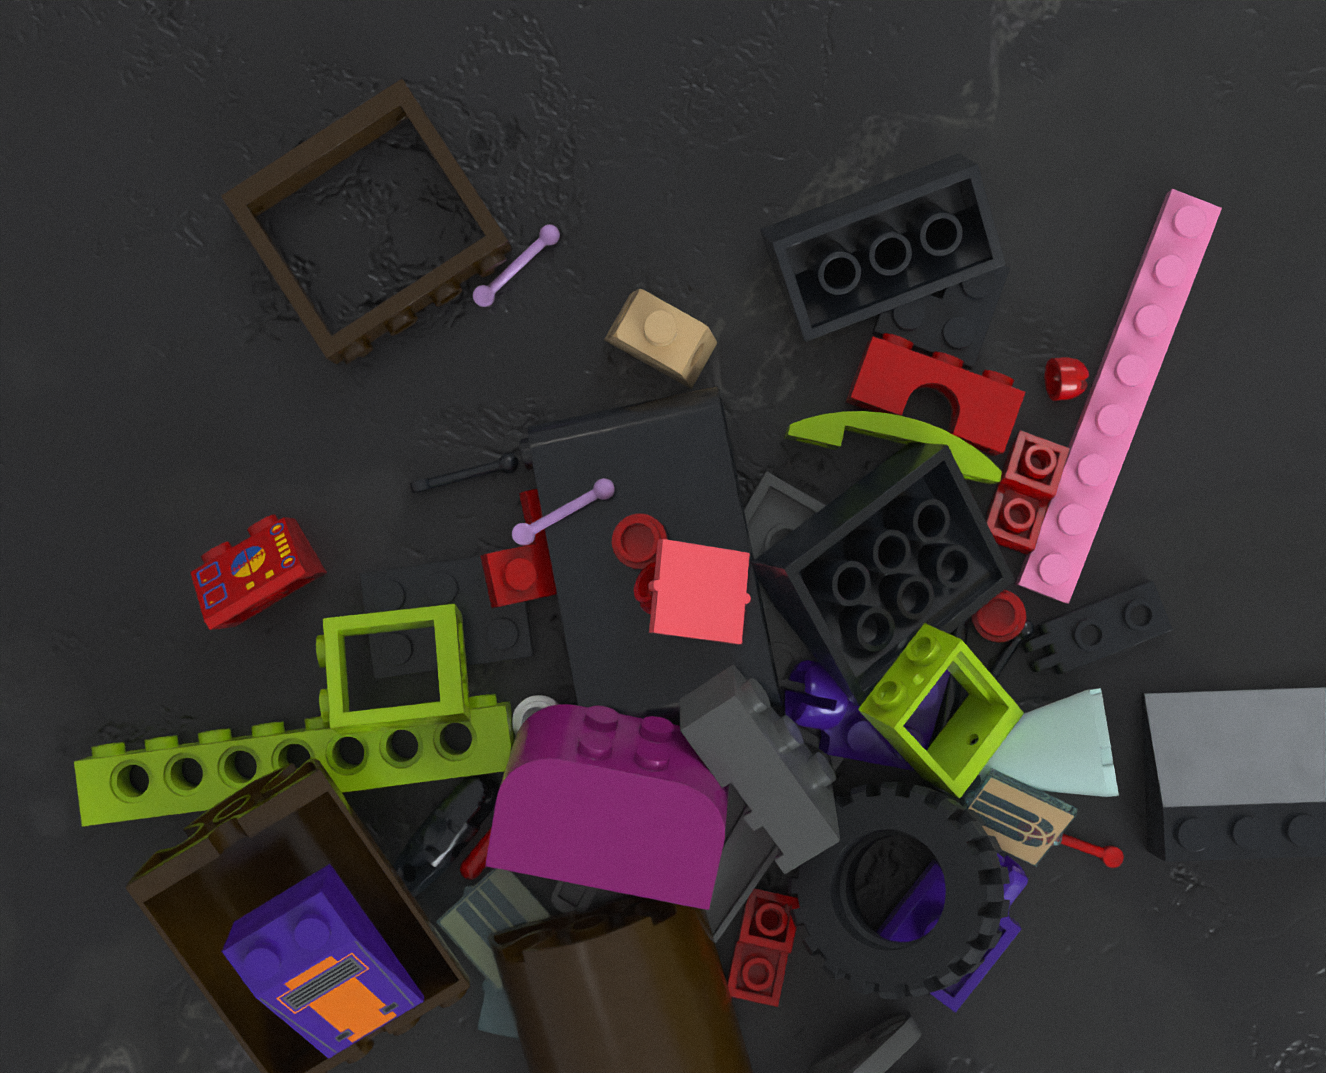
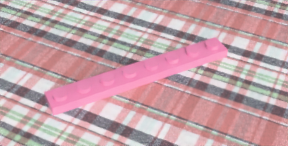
[1015,189,1222,604]

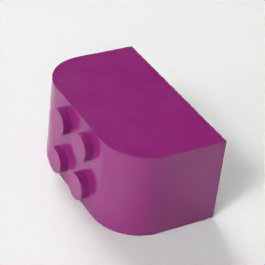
[485,704,729,910]

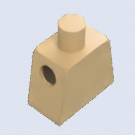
[604,289,717,389]

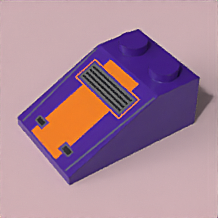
[222,864,424,1059]

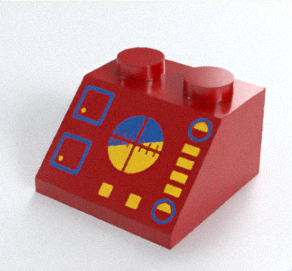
[190,514,327,630]

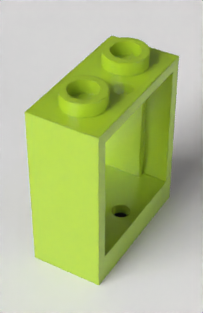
[316,604,471,735]
[858,623,1024,799]

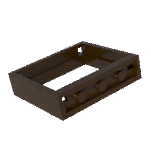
[221,79,512,365]

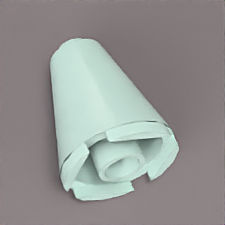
[971,688,1119,797]

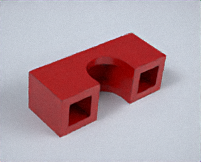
[846,333,1026,456]

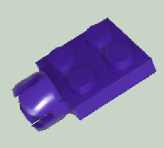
[784,660,950,771]
[876,853,1028,1013]

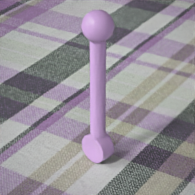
[473,224,560,307]
[512,478,615,545]

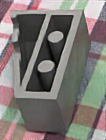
[680,665,840,874]

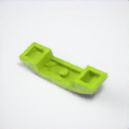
[784,411,1002,485]

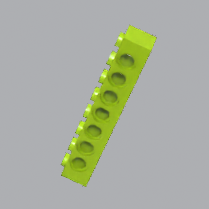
[74,694,515,826]

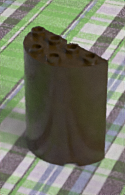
[125,758,470,1073]
[488,895,754,1073]

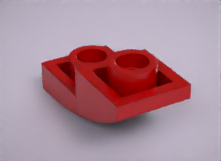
[985,430,1070,555]
[727,888,799,1007]

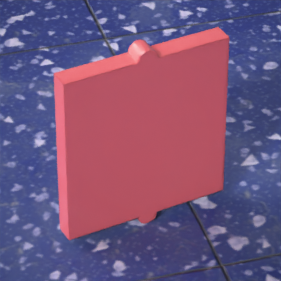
[648,539,751,645]

